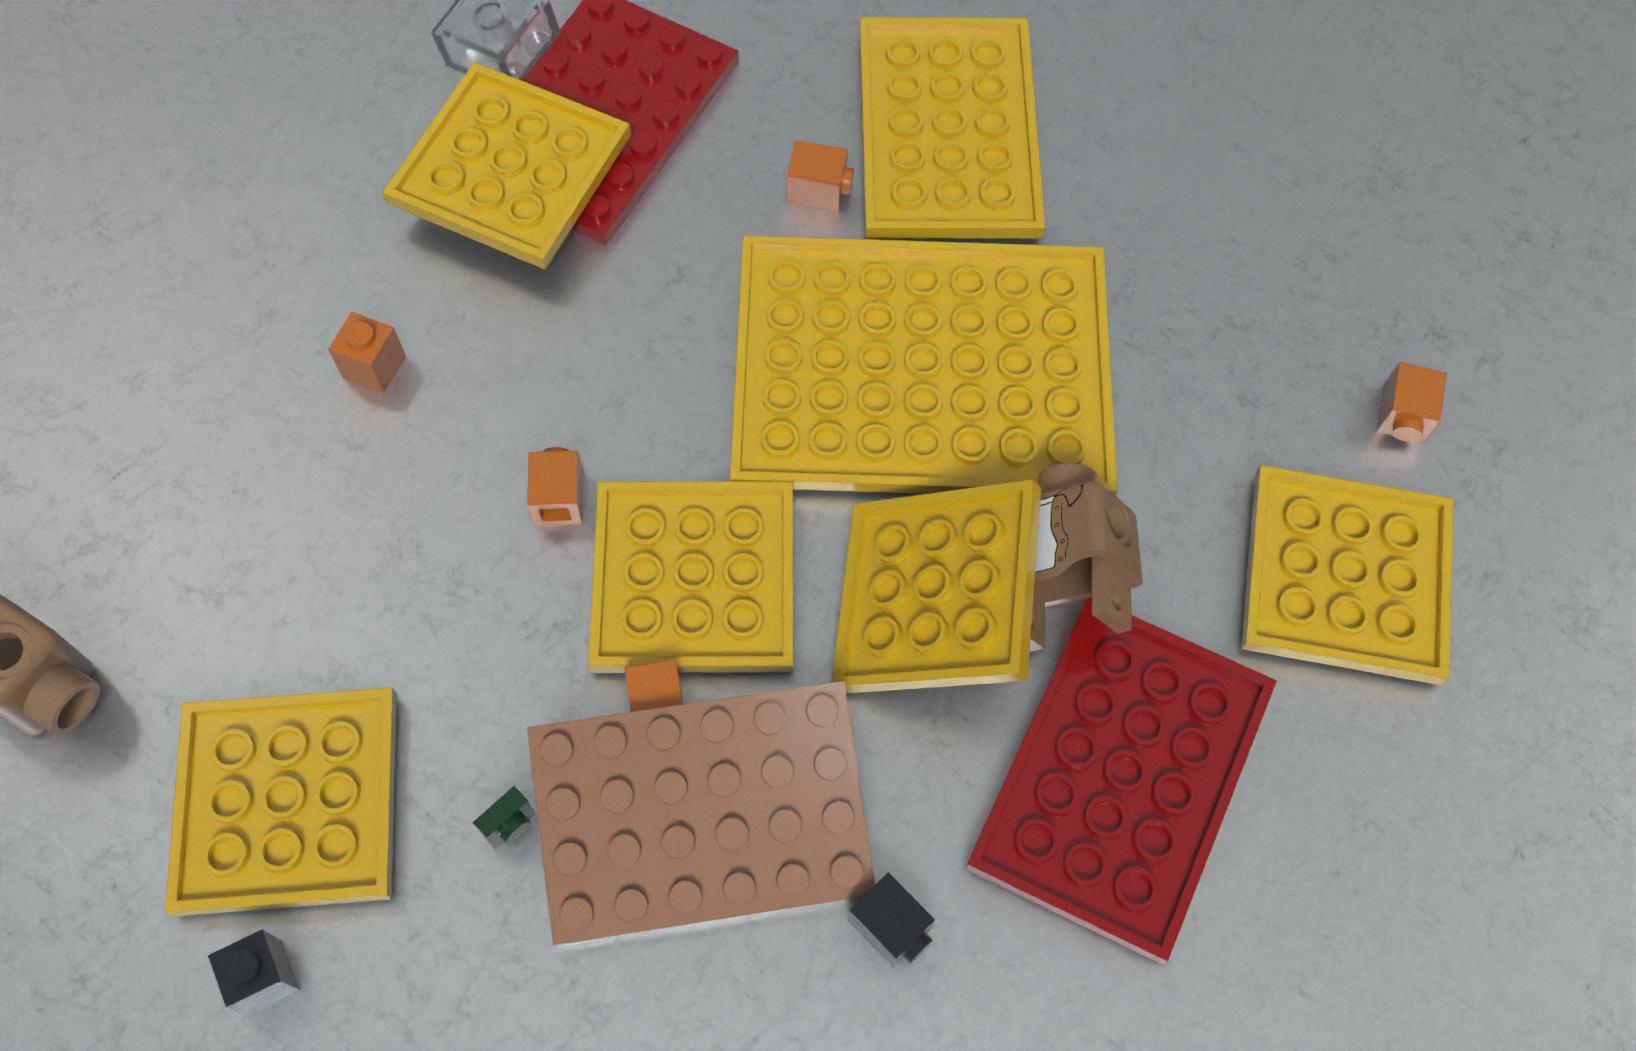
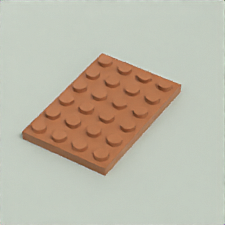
[527,681,875,946]

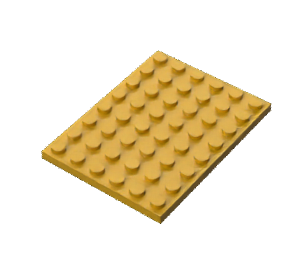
[730,235,1118,496]

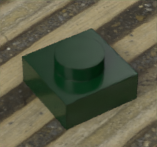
[472,786,536,850]

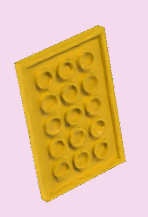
[859,17,1045,238]

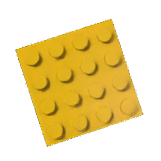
[382,62,631,270]
[1241,465,1454,685]
[831,479,1041,694]
[588,481,793,673]
[165,687,397,917]

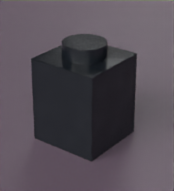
[848,872,935,967]
[208,930,300,1016]

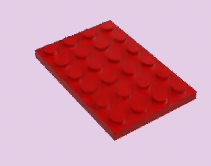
[520,0,739,246]
[965,597,1277,965]

